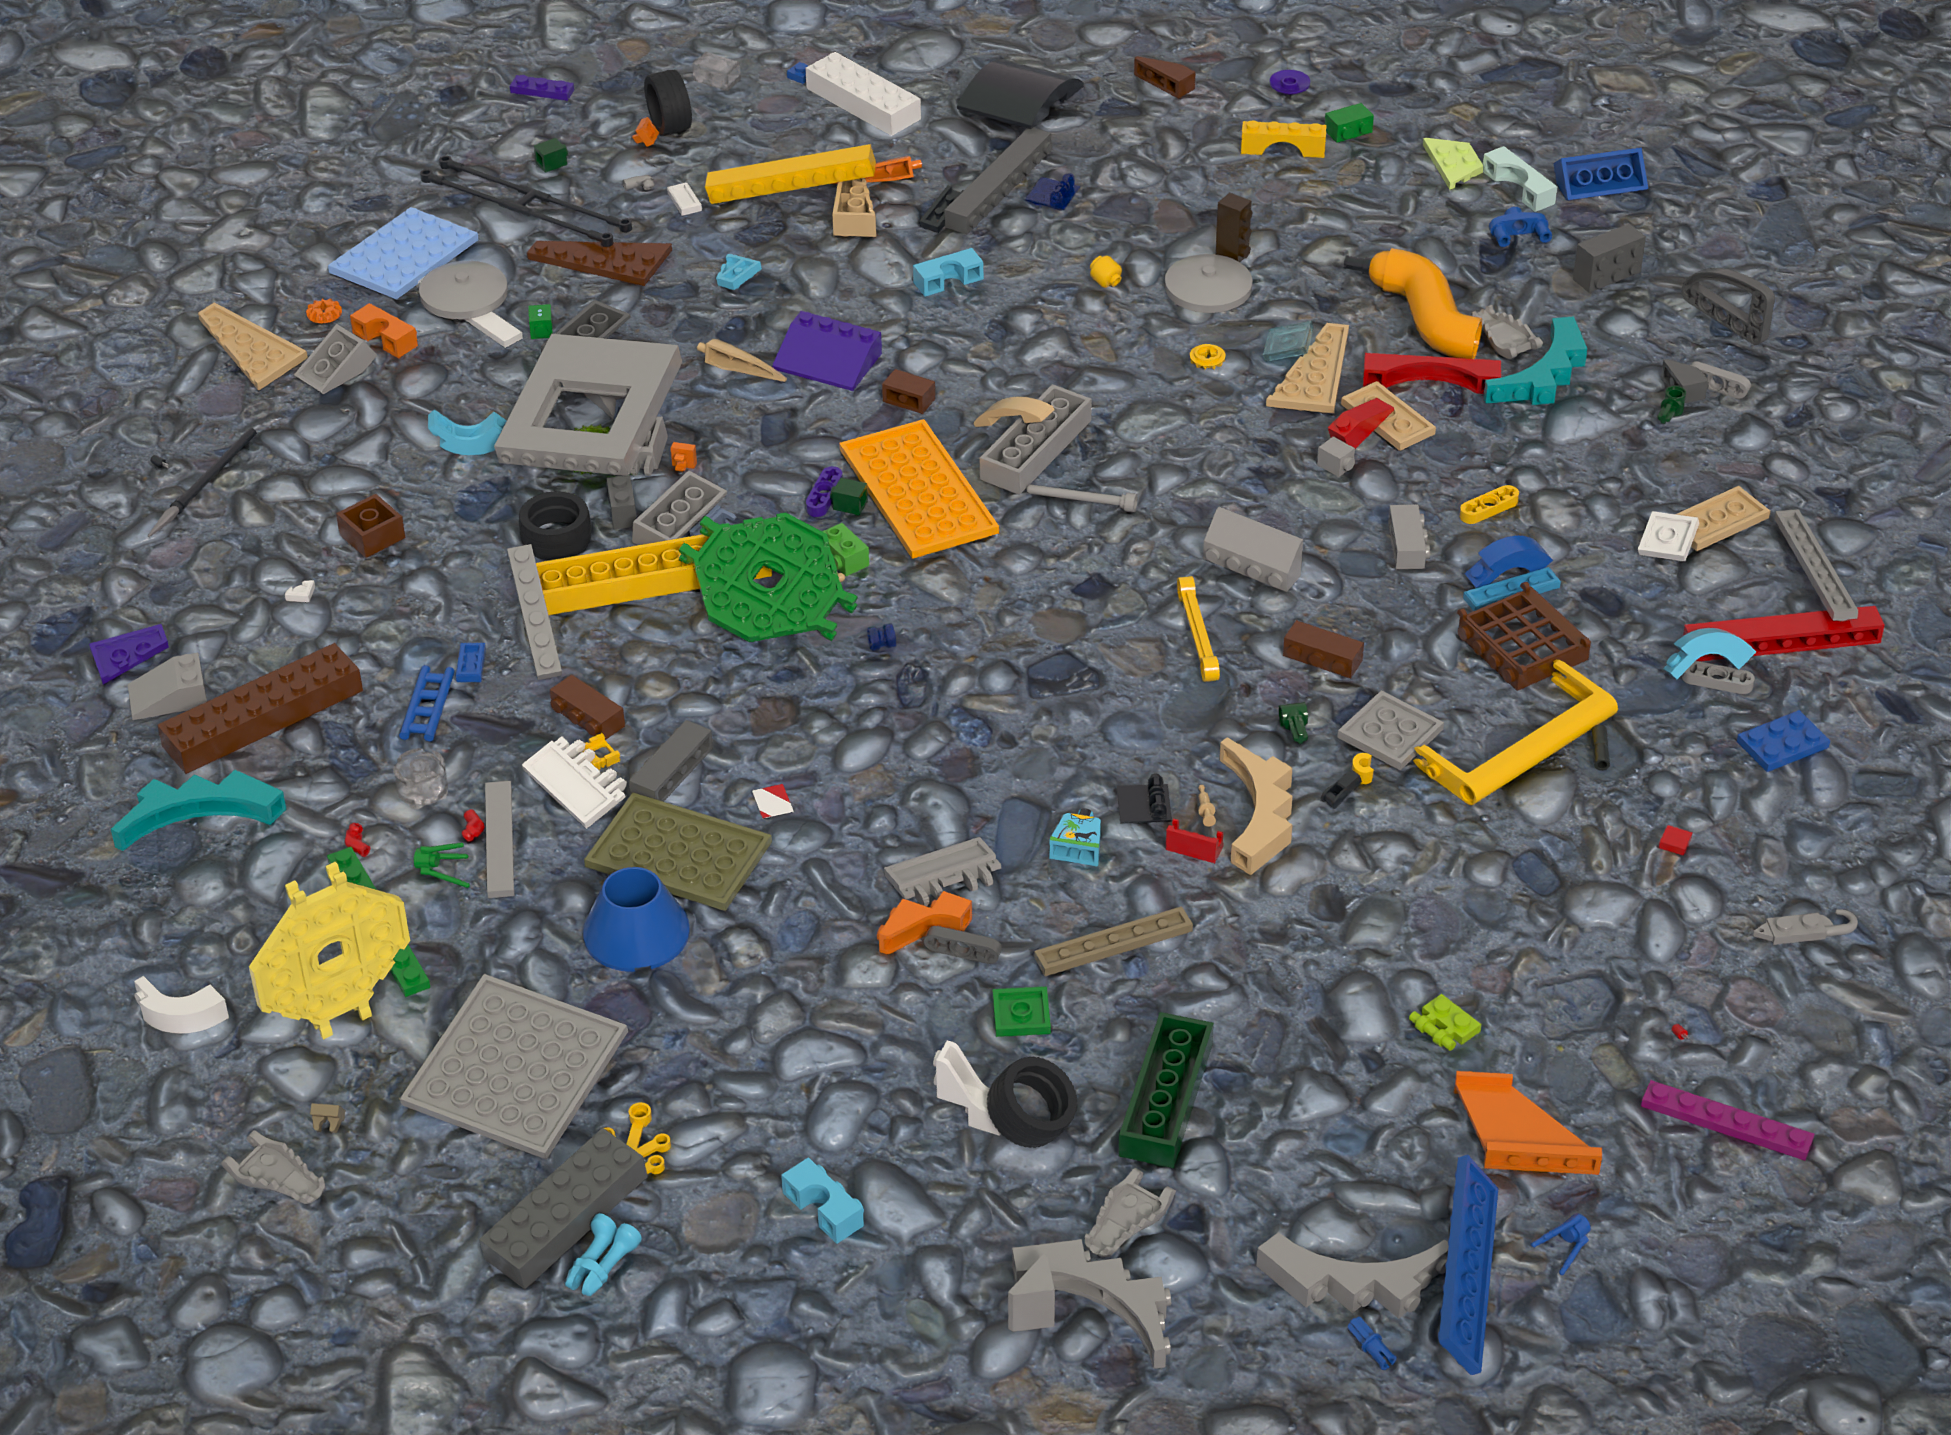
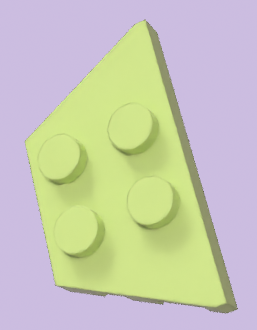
[1423,138,1483,190]

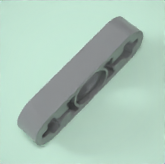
[1690,361,1751,399]
[1681,661,1755,694]

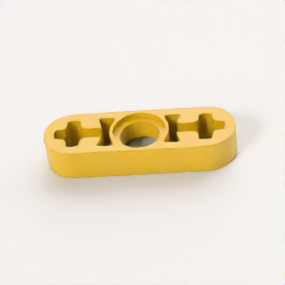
[1459,485,1519,524]

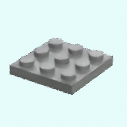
[1338,690,1444,770]

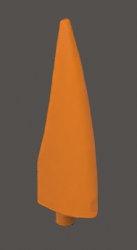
[831,155,922,184]

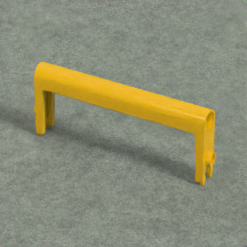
[1413,660,1618,805]

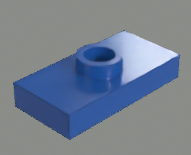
[456,643,486,682]

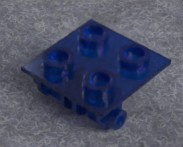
[1025,173,1080,210]

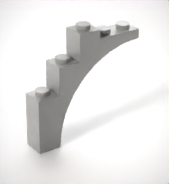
[1256,1232,1449,1319]
[1012,1239,1171,1369]

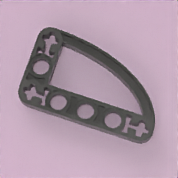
[1681,268,1775,345]

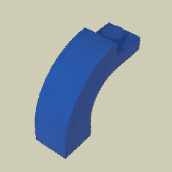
[1465,536,1553,588]

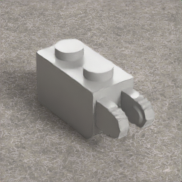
[630,417,668,476]

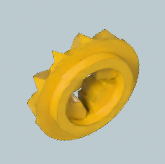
[1190,344,1226,370]

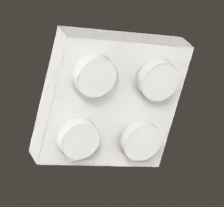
[1638,511,1699,561]

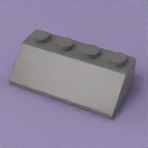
[632,471,727,545]
[1203,507,1303,592]

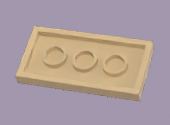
[1341,381,1436,451]
[1675,486,1770,551]

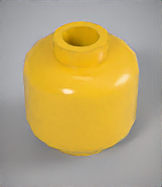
[1090,256,1122,288]

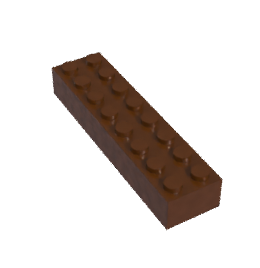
[157,643,363,774]

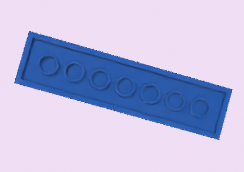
[1438,1154,1499,1375]

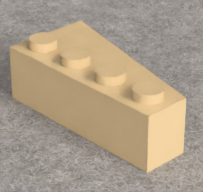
[833,178,876,237]

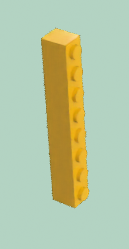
[705,144,876,204]

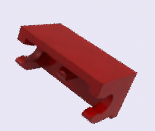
[1166,818,1224,864]

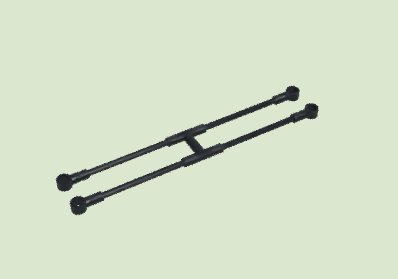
[420,156,632,247]

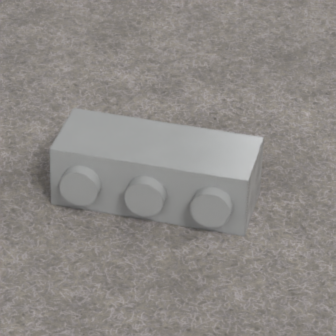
[1388,504,1430,569]

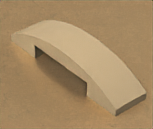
[974,397,1054,427]

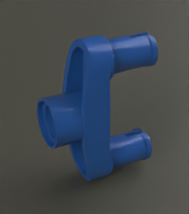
[1488,207,1552,247]

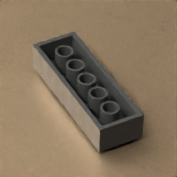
[479,1128,648,1289]

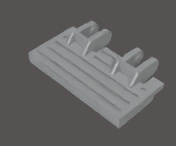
[884,837,1001,906]

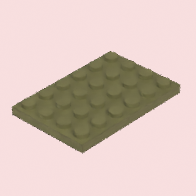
[584,793,772,911]

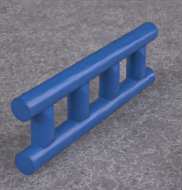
[399,665,455,742]

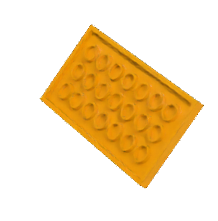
[839,419,999,559]

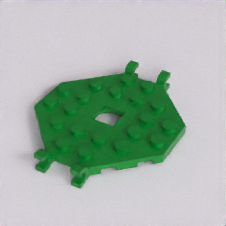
[679,513,858,642]

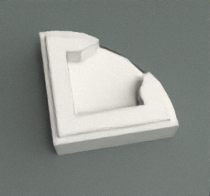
[285,580,315,602]

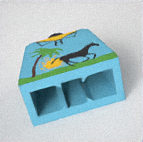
[1049,808,1101,866]

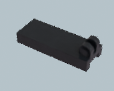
[919,185,964,233]

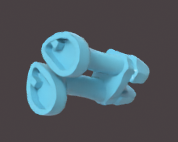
[565,1213,642,1297]

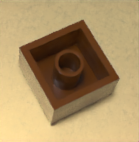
[336,494,406,558]

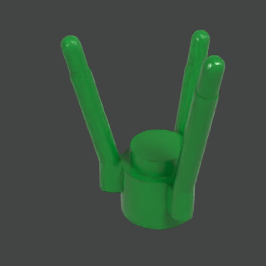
[414,843,470,888]

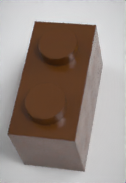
[882,369,935,414]

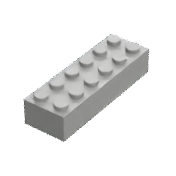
[980,384,1092,495]

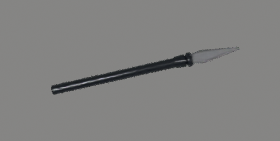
[148,428,257,537]

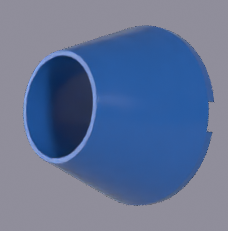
[583,867,690,972]

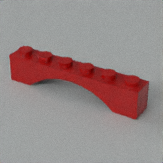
[1363,353,1501,394]

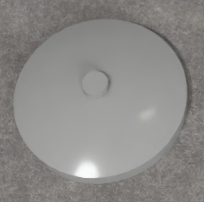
[1165,254,1252,313]
[419,261,508,319]

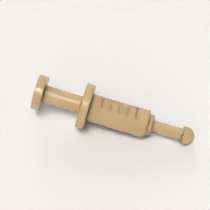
[1198,785,1216,827]

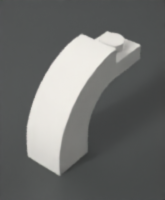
[134,976,229,1033]

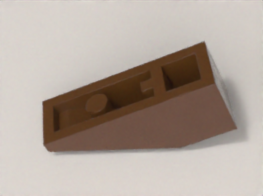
[1134,56,1196,99]

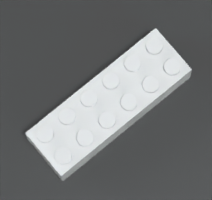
[806,52,921,136]

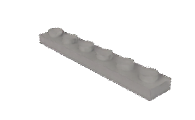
[507,544,562,680]

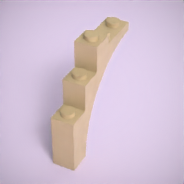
[1220,737,1292,875]

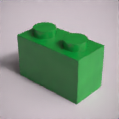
[1325,103,1374,143]

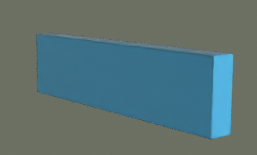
[1463,567,1561,611]

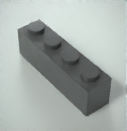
[629,720,713,802]

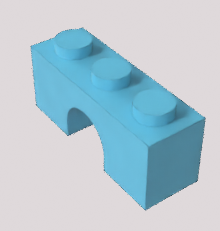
[913,248,984,297]
[782,1157,864,1244]

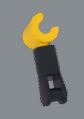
[1320,753,1374,809]

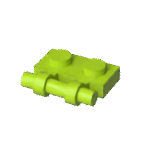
[1409,994,1481,1051]

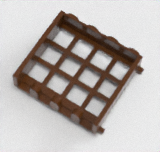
[1457,581,1591,691]

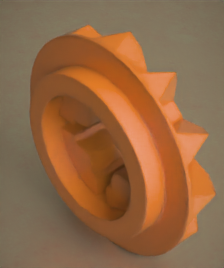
[306,298,342,323]

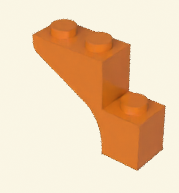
[877,891,972,954]

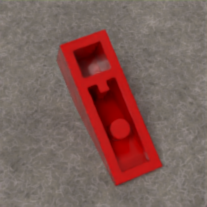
[1328,398,1394,449]

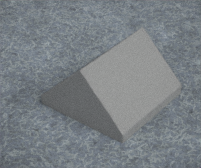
[1008,1254,1055,1332]

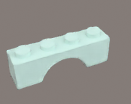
[1483,146,1557,212]

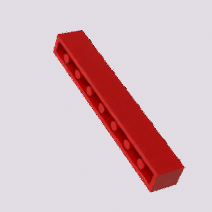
[1683,606,1885,662]

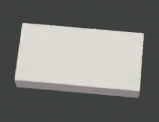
[667,183,702,216]

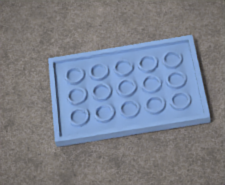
[328,207,478,300]

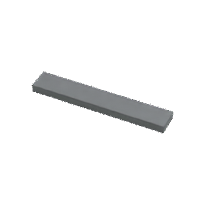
[485,781,515,898]

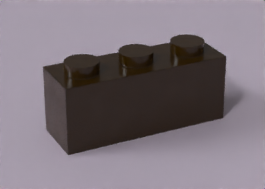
[1215,192,1253,262]

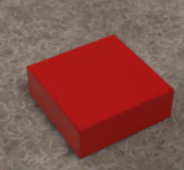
[1659,825,1693,856]

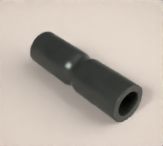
[1592,725,1610,771]

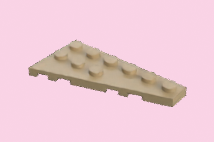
[198,302,308,390]
[1266,323,1349,413]

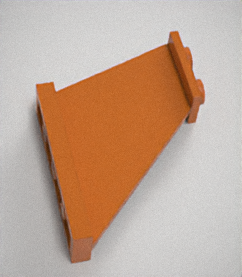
[1454,1071,1602,1175]

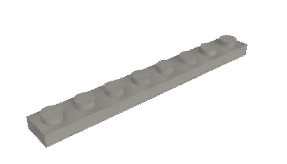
[1775,509,1858,621]

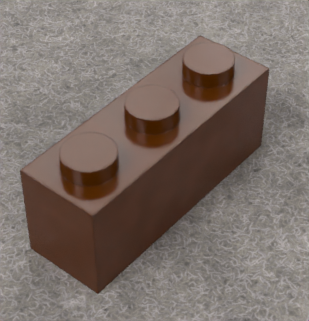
[1283,620,1364,679]
[550,674,625,740]

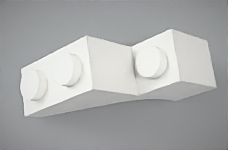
[933,1040,1001,1136]

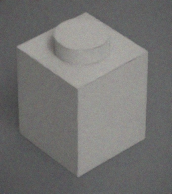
[1317,437,1355,477]

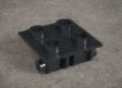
[1117,773,1172,824]

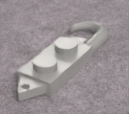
[1753,909,1858,945]

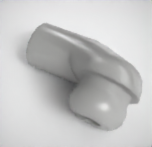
[623,175,654,190]

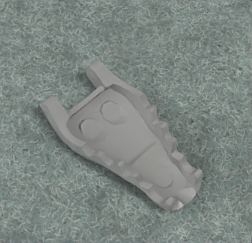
[1471,305,1543,359]
[221,1131,325,1204]
[1085,1168,1176,1258]

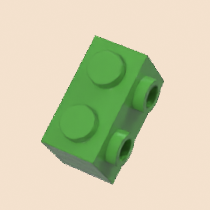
[822,523,869,576]

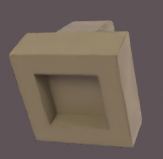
[310,1103,346,1133]

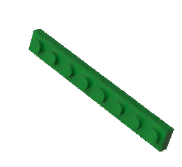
[327,847,431,997]

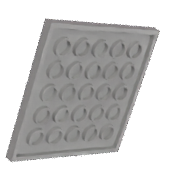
[400,974,628,1160]

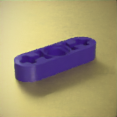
[806,466,843,517]

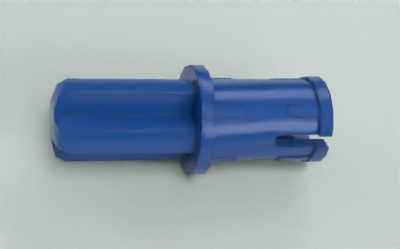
[1348,1317,1397,1370]

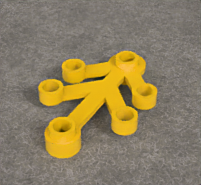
[604,1102,671,1174]

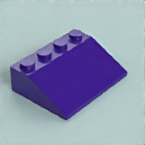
[772,311,882,391]

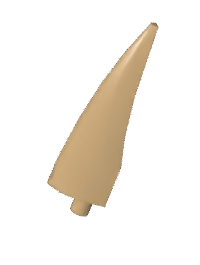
[697,339,787,382]

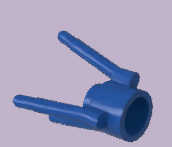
[1531,1213,1591,1275]

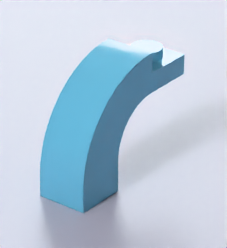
[428,410,507,455]
[1663,628,1756,679]

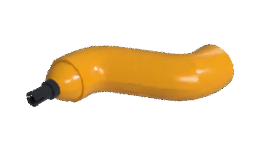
[1343,248,1482,359]

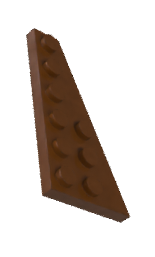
[527,241,672,286]

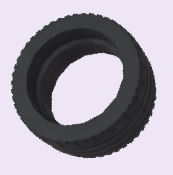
[644,69,692,135]
[519,491,591,560]
[986,1056,1078,1148]

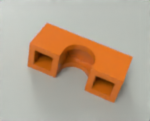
[350,303,418,358]

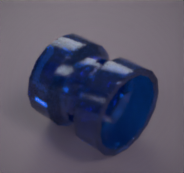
[867,623,896,651]

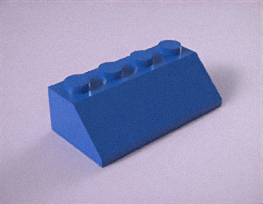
[1553,148,1648,201]

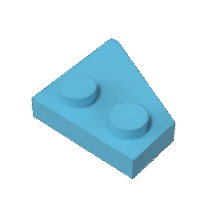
[716,254,762,290]

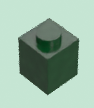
[534,138,568,173]
[830,478,868,516]

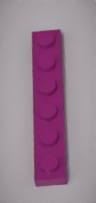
[1641,1080,1815,1161]

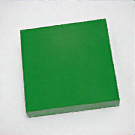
[993,986,1051,1037]

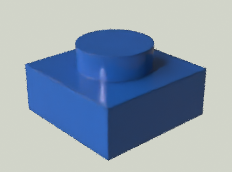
[787,62,808,84]

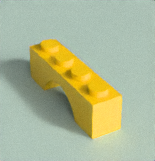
[1241,121,1326,158]

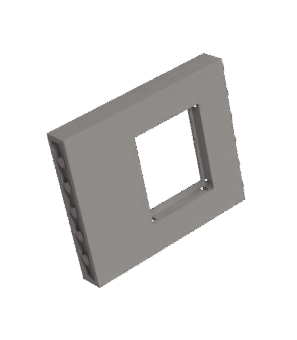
[494,334,682,476]

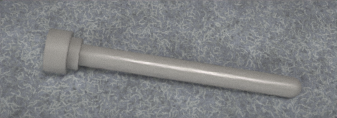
[1026,485,1138,512]

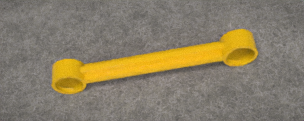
[1177,576,1220,682]

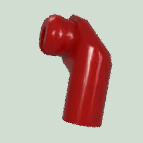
[462,809,485,842]

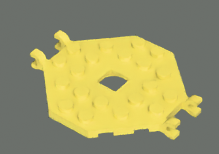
[249,861,410,1040]

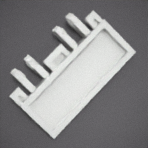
[522,737,627,829]

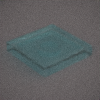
[1263,321,1314,361]

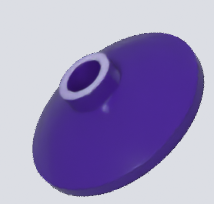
[1270,70,1310,95]

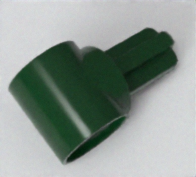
[1657,386,1686,424]
[1278,702,1308,744]

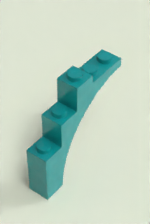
[1483,316,1587,405]
[111,770,287,851]

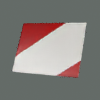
[752,784,794,818]

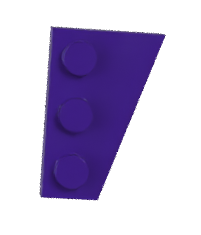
[89,624,169,684]

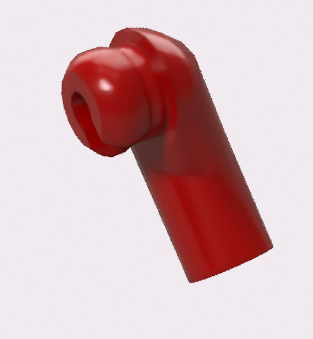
[345,823,371,857]

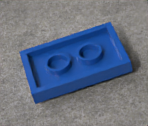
[1736,710,1830,772]

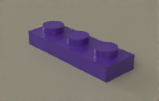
[510,75,575,101]

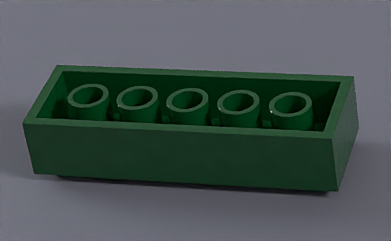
[1119,1012,1214,1168]

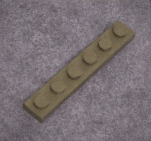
[1034,906,1193,976]

